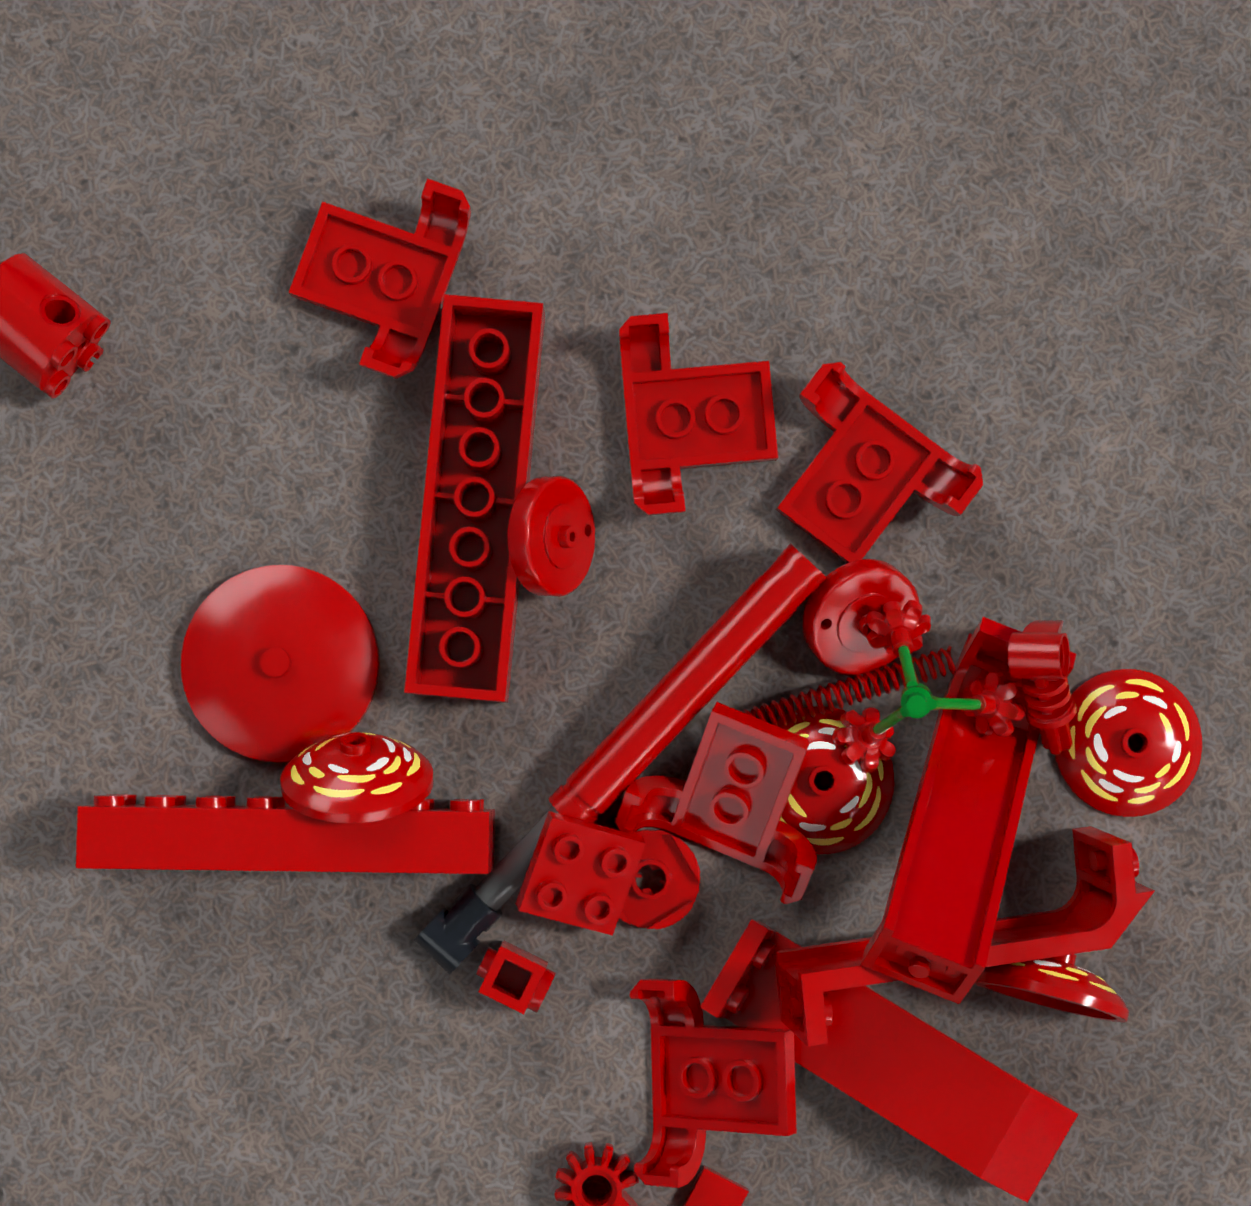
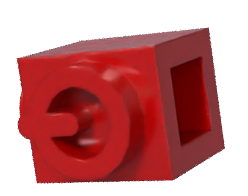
[476,940,556,1014]

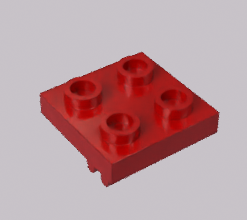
[515,811,646,936]

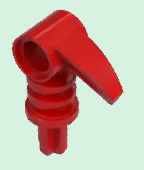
[1008,620,1076,755]

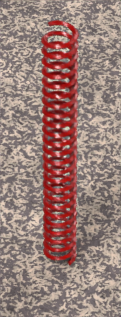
[742,646,956,726]

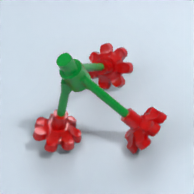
[832,600,1025,773]

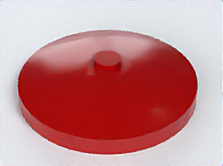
[181,565,380,762]

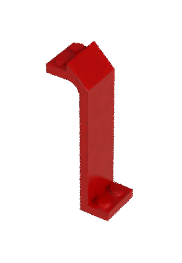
[861,617,1076,1004]
[774,826,1155,1047]
[700,919,1078,1203]

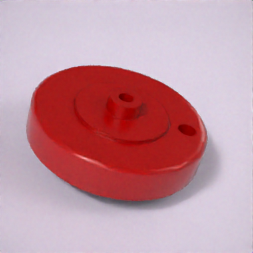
[507,476,595,597]
[803,559,920,675]

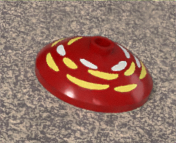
[1055,669,1202,817]
[776,706,894,855]
[280,732,434,823]
[975,954,1129,1023]

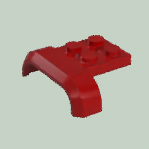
[288,178,471,379]
[619,313,778,516]
[776,362,983,563]
[615,702,817,904]
[630,978,797,1188]

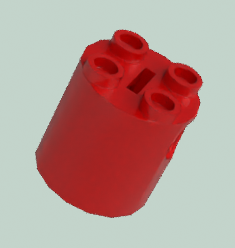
[0,253,111,399]

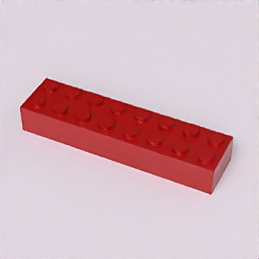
[404,294,545,703]
[76,794,495,874]

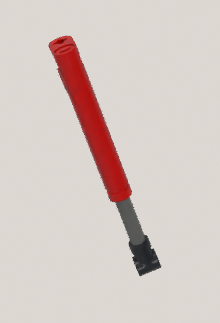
[414,543,827,974]

